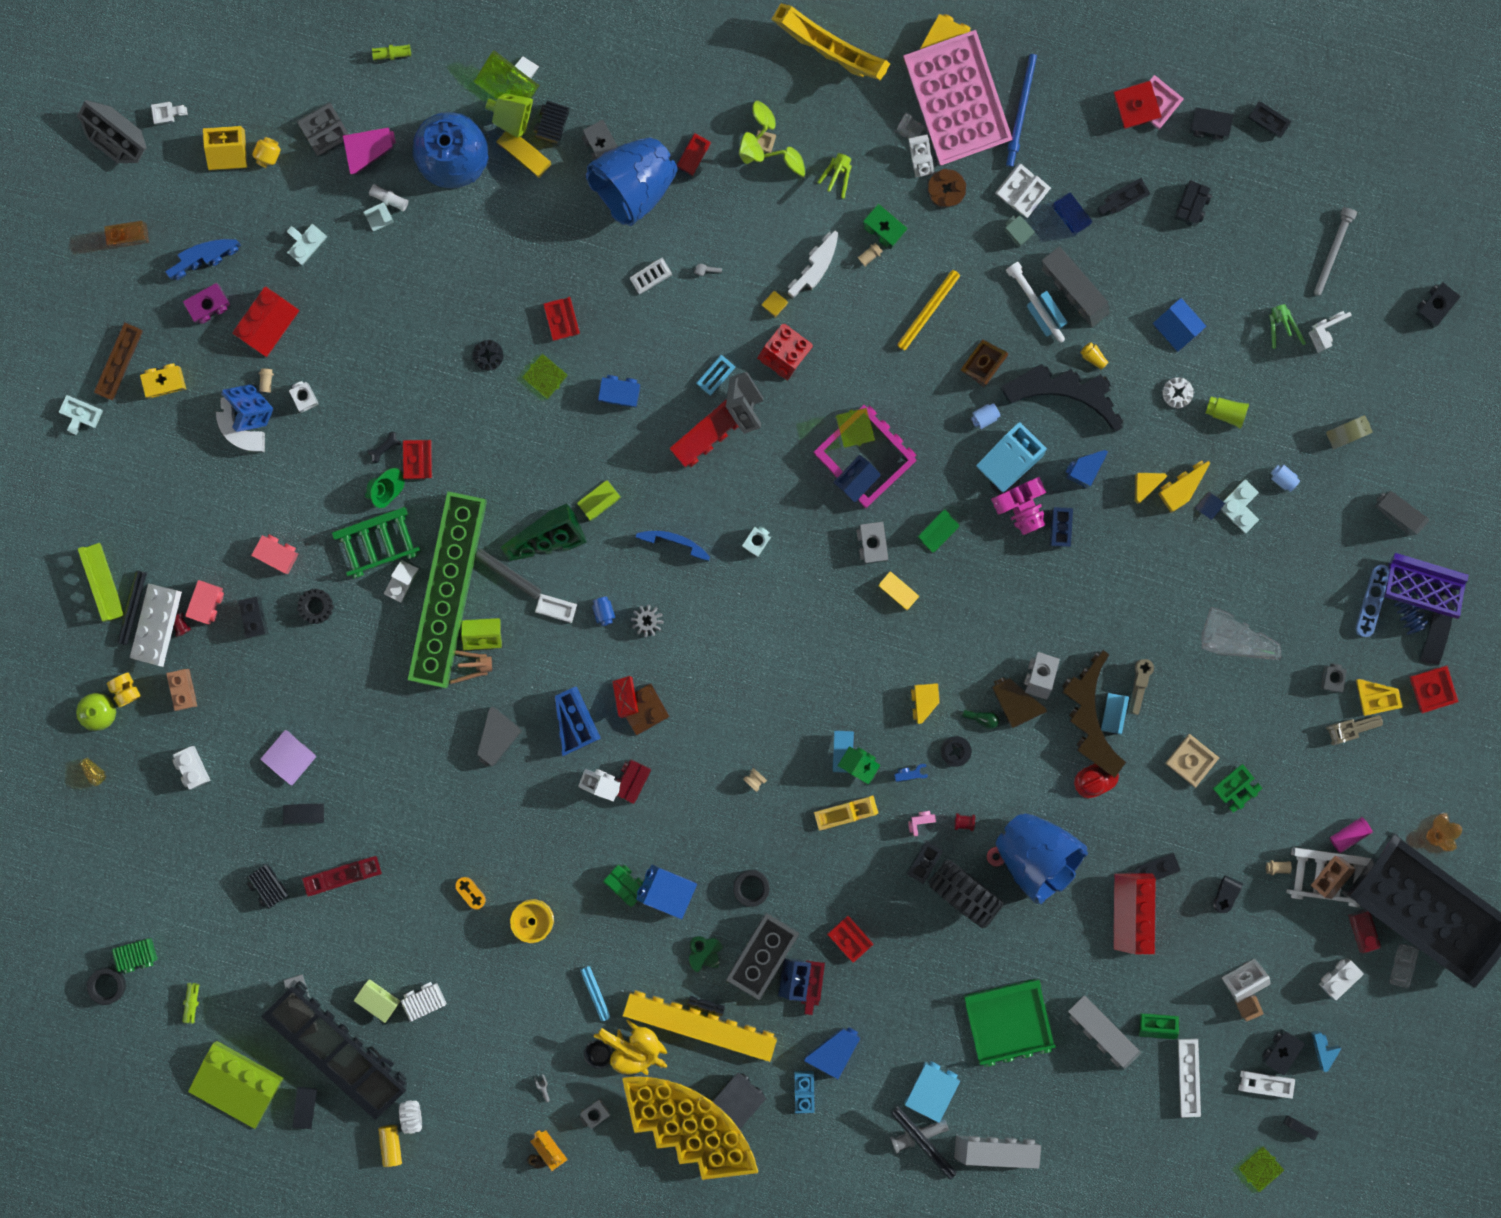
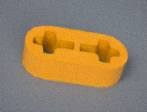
[456,877,486,909]

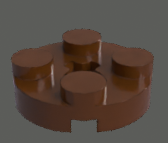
[928,169,966,208]

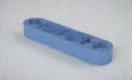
[1356,565,1389,637]

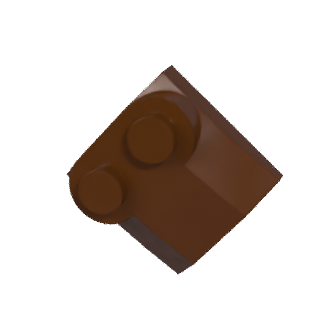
[626,684,670,735]

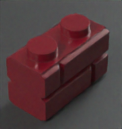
[616,759,652,804]
[1348,910,1381,953]

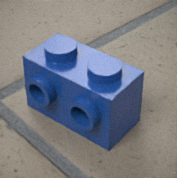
[598,375,641,408]

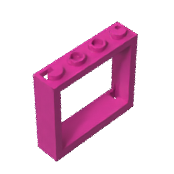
[814,405,917,508]

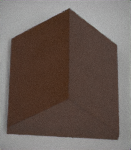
[961,339,1008,387]

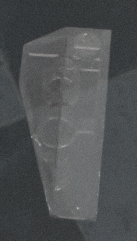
[1201,607,1281,660]

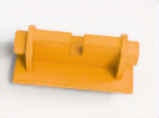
[530,1130,567,1171]

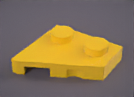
[1356,679,1402,716]

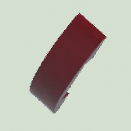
[302,856,382,897]

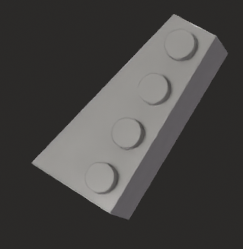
[1068,995,1141,1069]
[954,1135,1041,1169]

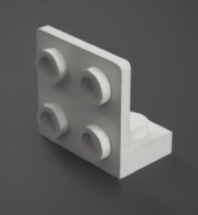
[1308,311,1352,353]

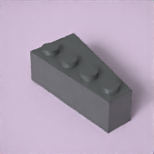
[1042,246,1110,327]

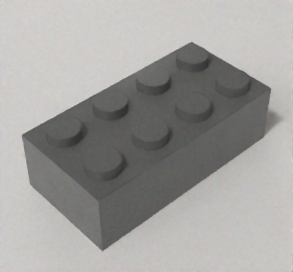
[726,912,799,1000]

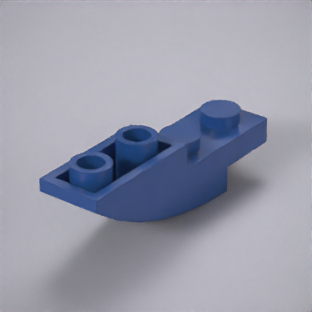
[165,239,242,280]

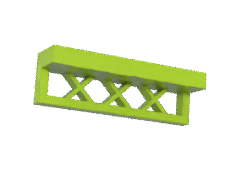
[78,543,124,622]

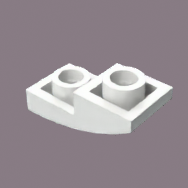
[909,135,934,177]

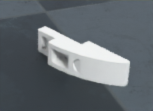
[788,231,838,299]

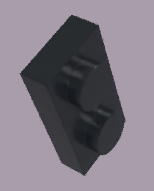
[1248,101,1292,138]

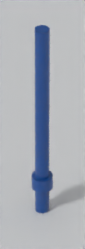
[1006,54,1037,167]

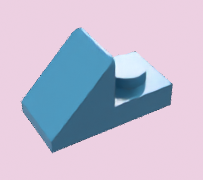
[1311,1031,1341,1072]

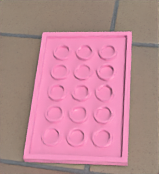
[903,30,1013,166]

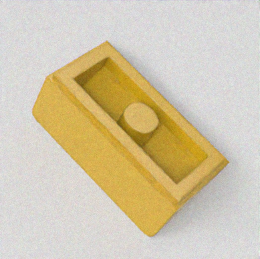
[878,571,919,611]

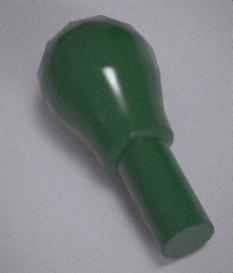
[962,710,999,729]

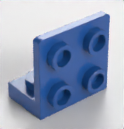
[221,384,273,432]

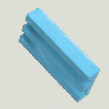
[696,355,736,396]

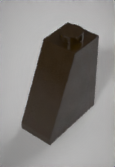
[991,677,1047,728]

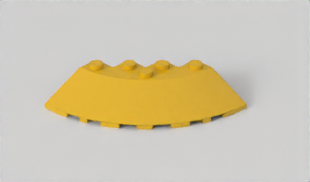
[622,1077,758,1180]

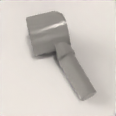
[694,264,722,276]
[534,1074,550,1103]

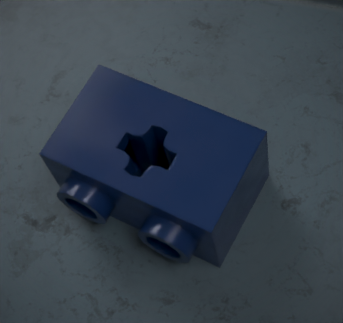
[1049,507,1073,548]
[778,958,811,1001]

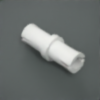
[369,184,409,211]

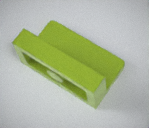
[578,480,621,521]
[462,618,502,650]

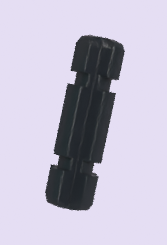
[687,996,725,1016]

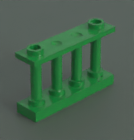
[332,507,422,579]

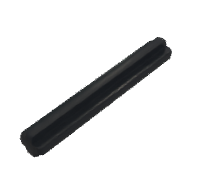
[117,570,147,645]

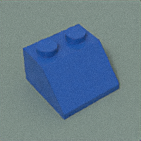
[1066,450,1108,488]

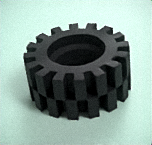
[297,589,334,624]

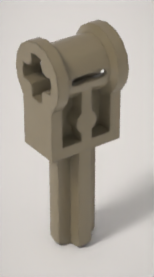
[1128,659,1154,715]
[1326,715,1383,745]

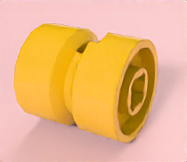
[106,672,141,708]

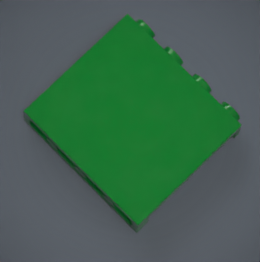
[963,978,1056,1067]

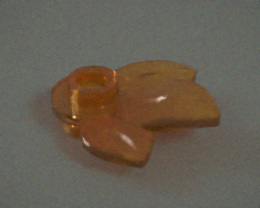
[1427,813,1462,851]

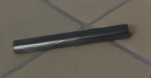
[890,1106,957,1180]

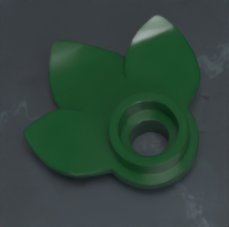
[689,936,723,972]

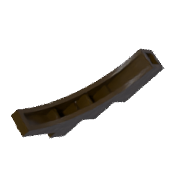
[1062,650,1126,778]

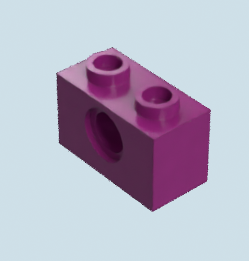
[183,283,230,324]

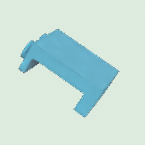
[904,1061,960,1123]

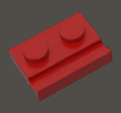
[544,297,580,341]
[403,440,432,479]
[828,916,874,963]

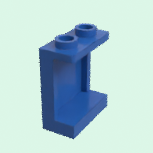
[637,864,697,919]

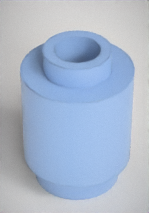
[971,403,1000,429]
[1271,464,1300,492]

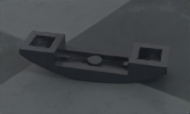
[1420,586,1457,665]

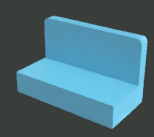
[1027,291,1068,337]
[1101,693,1129,734]

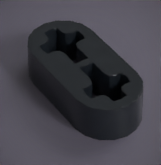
[1283,1115,1319,1141]

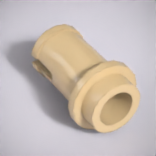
[857,243,883,267]
[259,368,274,393]
[1266,860,1292,875]

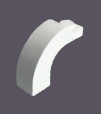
[216,397,265,452]

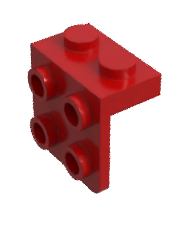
[757,324,813,381]

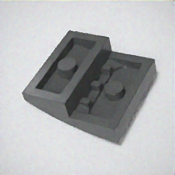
[297,102,349,156]

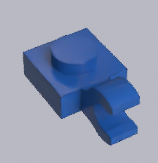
[894,764,928,782]

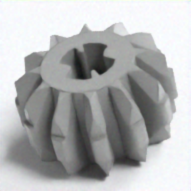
[631,605,664,637]

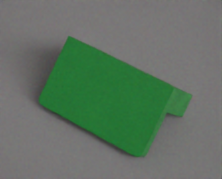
[917,509,959,553]

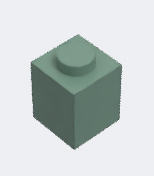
[1004,215,1035,247]

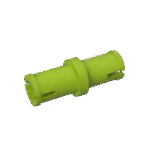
[372,44,411,61]
[182,983,200,1023]

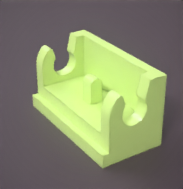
[354,979,401,1023]

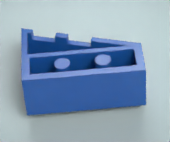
[555,686,601,756]

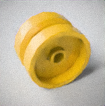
[510,899,554,943]

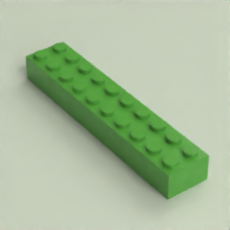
[408,491,487,688]

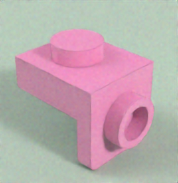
[908,811,936,837]

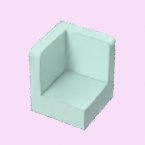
[363,202,394,231]

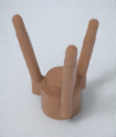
[450,651,492,684]

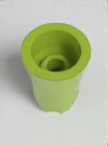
[1205,397,1249,429]

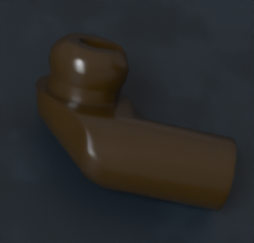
[527,1154,548,1169]

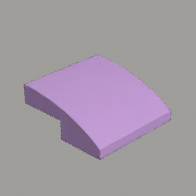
[261,730,317,785]

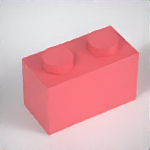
[251,534,299,574]
[185,580,224,624]

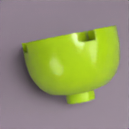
[76,693,116,731]

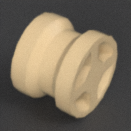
[743,768,767,792]

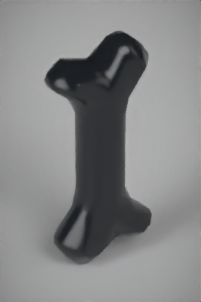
[367,432,401,463]

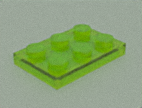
[474,50,540,99]

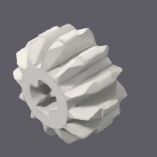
[399,1100,422,1134]

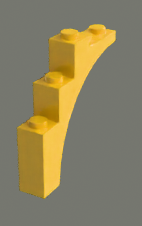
[771,3,890,80]

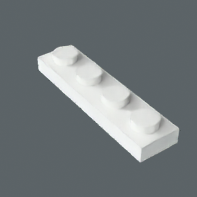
[1178,1039,1201,1117]

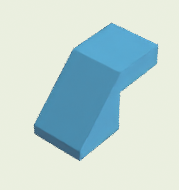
[833,731,854,773]

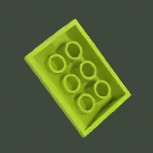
[188,1041,284,1129]

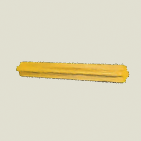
[897,270,960,351]

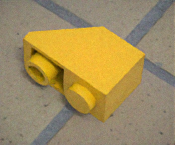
[911,683,940,724]

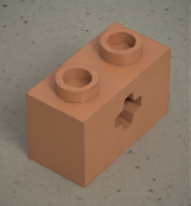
[166,669,197,711]
[1311,856,1356,899]

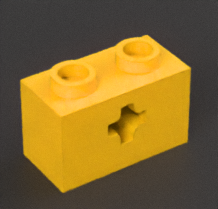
[140,364,186,399]

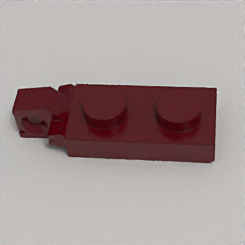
[801,960,825,1015]

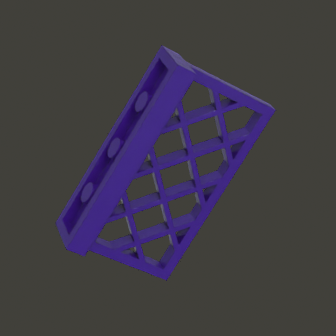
[1384,553,1469,619]

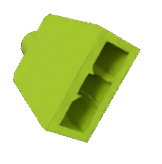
[485,93,533,138]

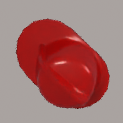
[1074,764,1119,798]

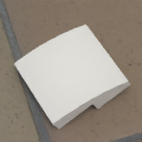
[995,163,1051,218]

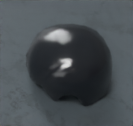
[583,1039,614,1069]

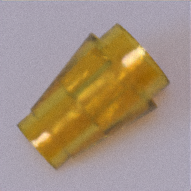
[79,757,106,786]

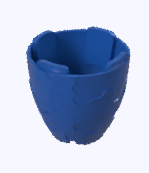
[412,112,489,189]
[586,138,678,226]
[996,814,1088,904]

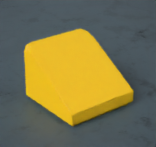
[762,291,788,318]

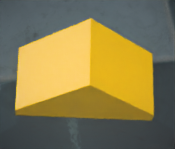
[1135,473,1167,504]

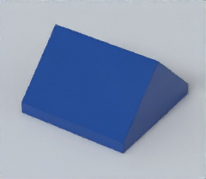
[1152,298,1206,352]

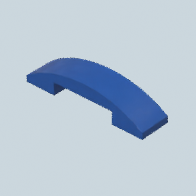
[636,531,710,561]

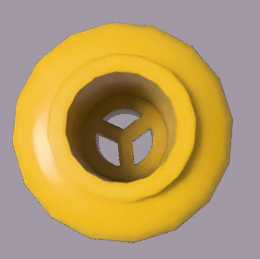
[252,137,281,167]

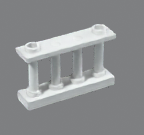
[1286,847,1371,907]

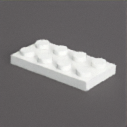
[130,583,182,667]

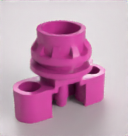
[991,477,1046,535]

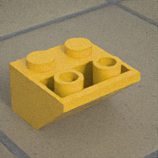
[203,126,247,171]

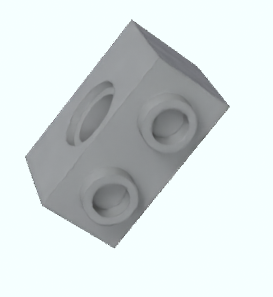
[857,522,888,564]
[1024,652,1060,700]

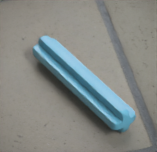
[580,966,610,1021]

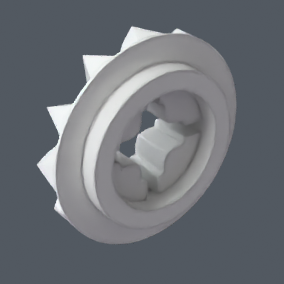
[1163,377,1194,408]

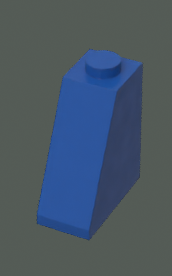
[804,1027,860,1079]

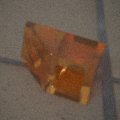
[104,221,149,246]

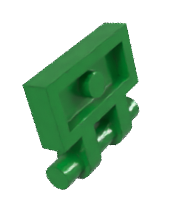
[1212,764,1263,813]

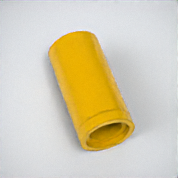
[378,1125,402,1167]

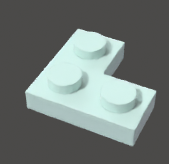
[1221,479,1259,533]

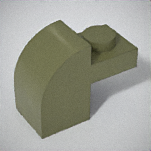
[1326,415,1373,450]

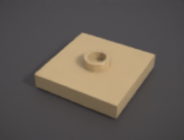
[1165,734,1219,788]

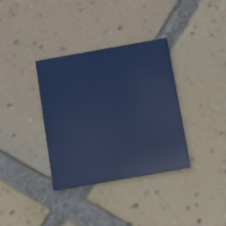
[1195,492,1225,520]

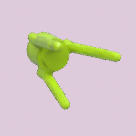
[818,153,852,199]

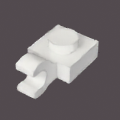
[151,102,188,125]

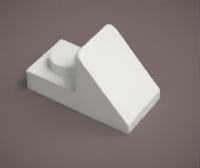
[384,560,419,603]

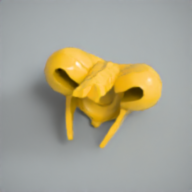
[594,1019,667,1075]

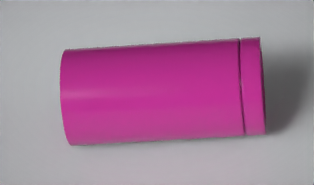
[1329,817,1373,854]

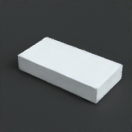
[535,594,577,623]

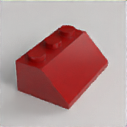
[232,286,300,357]

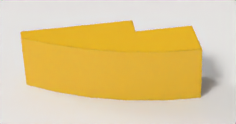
[496,131,551,178]
[814,795,879,831]

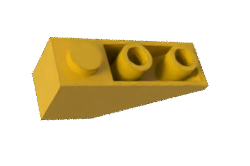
[1158,461,1210,512]

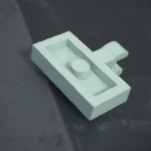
[287,224,327,266]
[59,395,103,435]

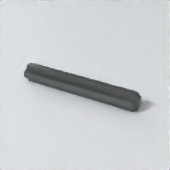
[475,549,541,599]

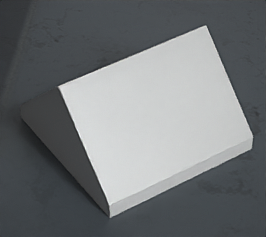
[1222,959,1270,1003]

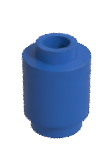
[592,597,615,626]

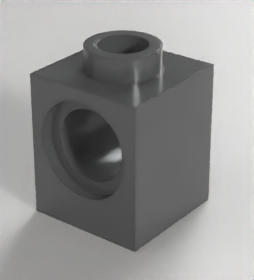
[1321,663,1347,692]
[580,1098,611,1129]

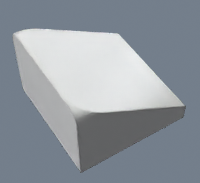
[512,57,539,83]

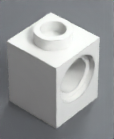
[289,381,319,413]

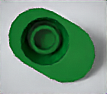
[365,468,405,508]

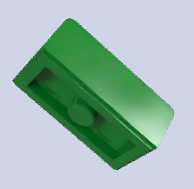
[1139,1013,1179,1039]

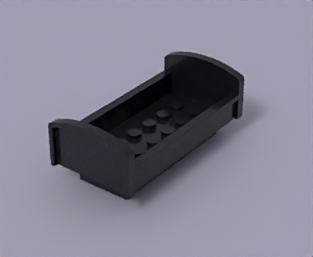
[1342,831,1501,988]

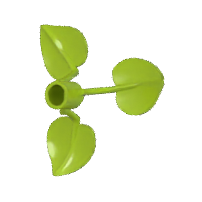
[739,100,805,177]

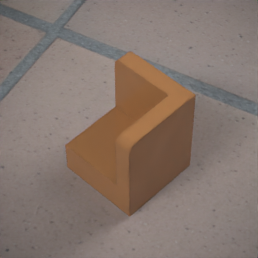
[1235,995,1264,1022]

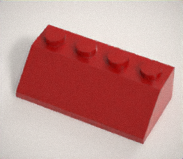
[670,399,739,468]
[1114,873,1156,954]

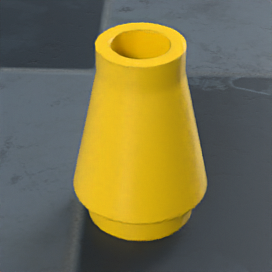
[1080,342,1108,370]

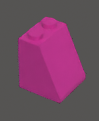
[343,127,396,176]

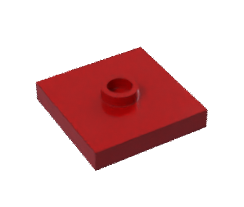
[1113,81,1162,129]
[1409,665,1459,713]

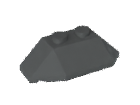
[77,100,146,163]

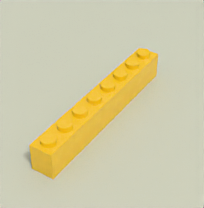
[623,990,777,1062]

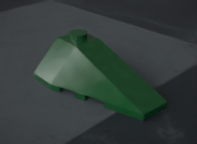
[501,503,587,561]

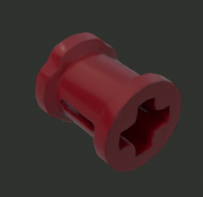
[173,613,191,638]
[954,813,975,832]

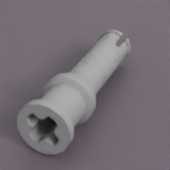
[890,1119,949,1154]

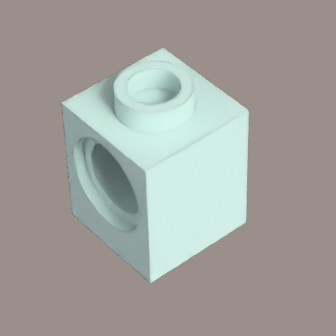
[742,526,771,557]

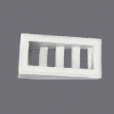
[630,258,672,295]

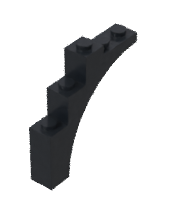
[1001,364,1123,433]

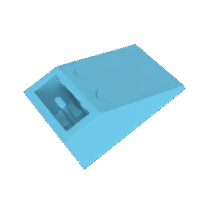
[976,422,1047,493]

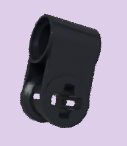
[1213,875,1243,913]

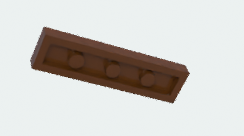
[94,322,143,401]

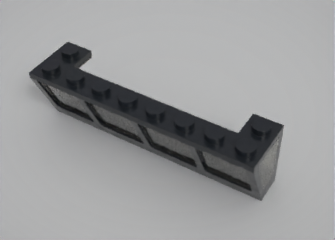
[261,980,407,1120]

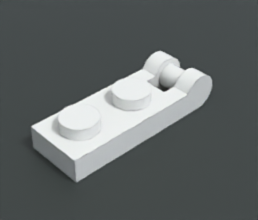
[1238,1071,1295,1099]

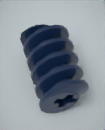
[1393,592,1428,635]

